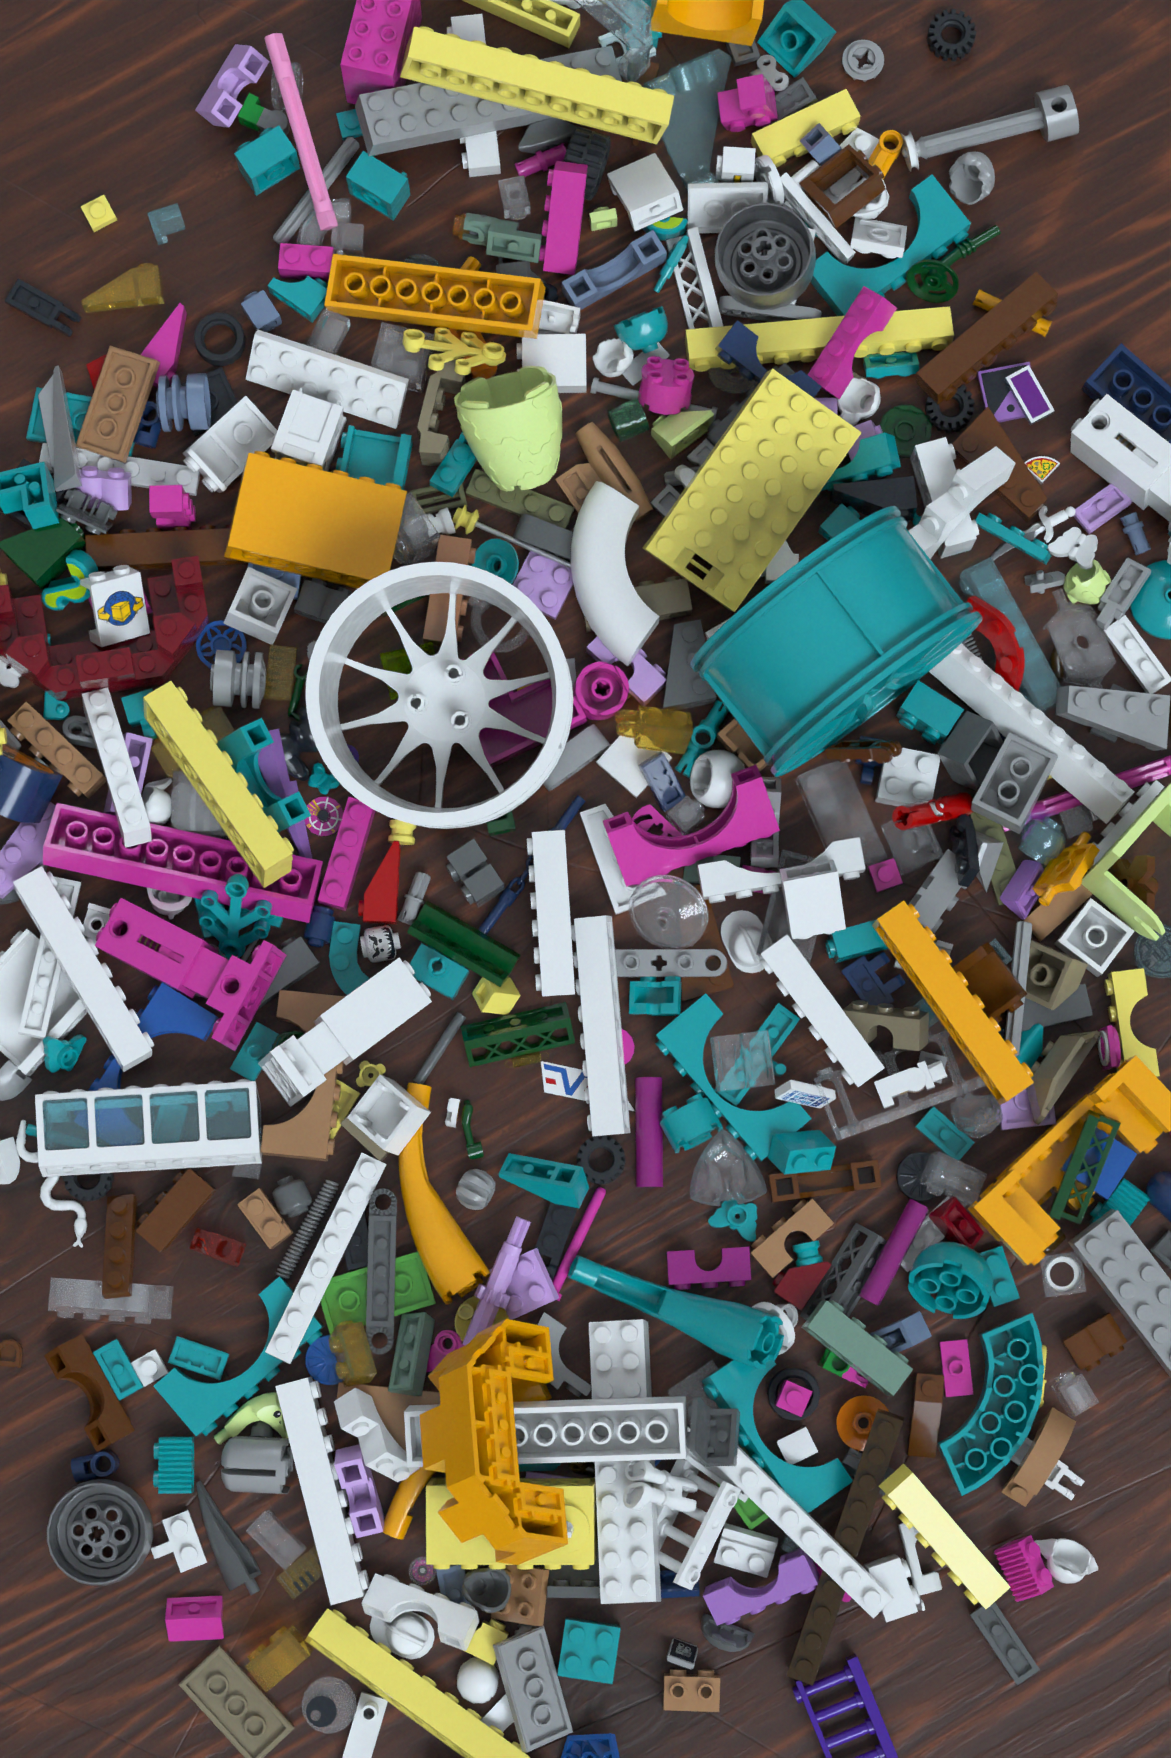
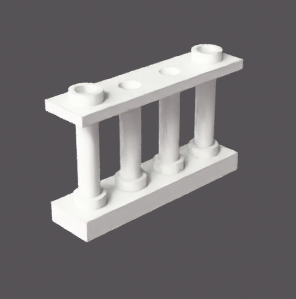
[657,1459,741,1590]

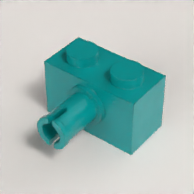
[410,943,469,1000]

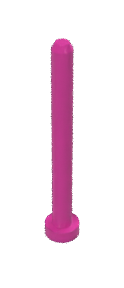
[552,1187,606,1301]

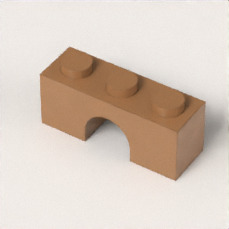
[750,1199,834,1278]

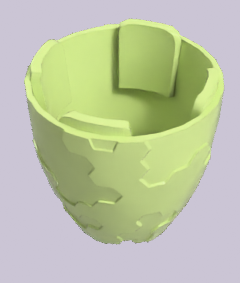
[454,366,562,492]

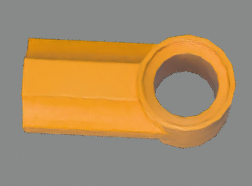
[861,130,903,180]

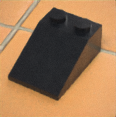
[830,476,918,524]

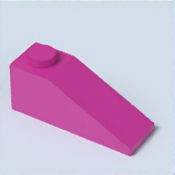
[141,303,187,389]

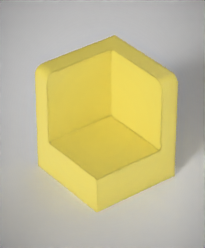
[472,977,521,1015]

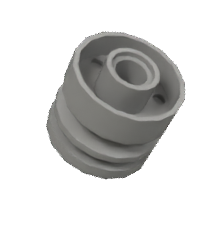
[210,650,266,709]

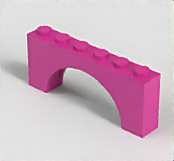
[603,765,780,887]

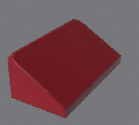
[929,1196,984,1249]

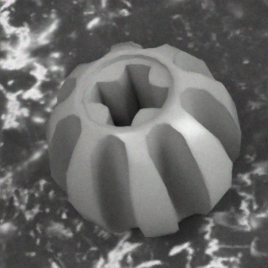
[456,1169,495,1210]

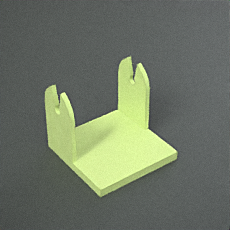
[1081,783,1171,941]

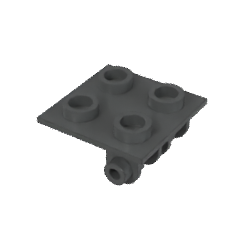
[56,488,118,535]

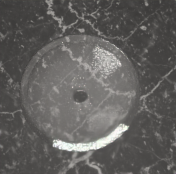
[629,875,708,949]

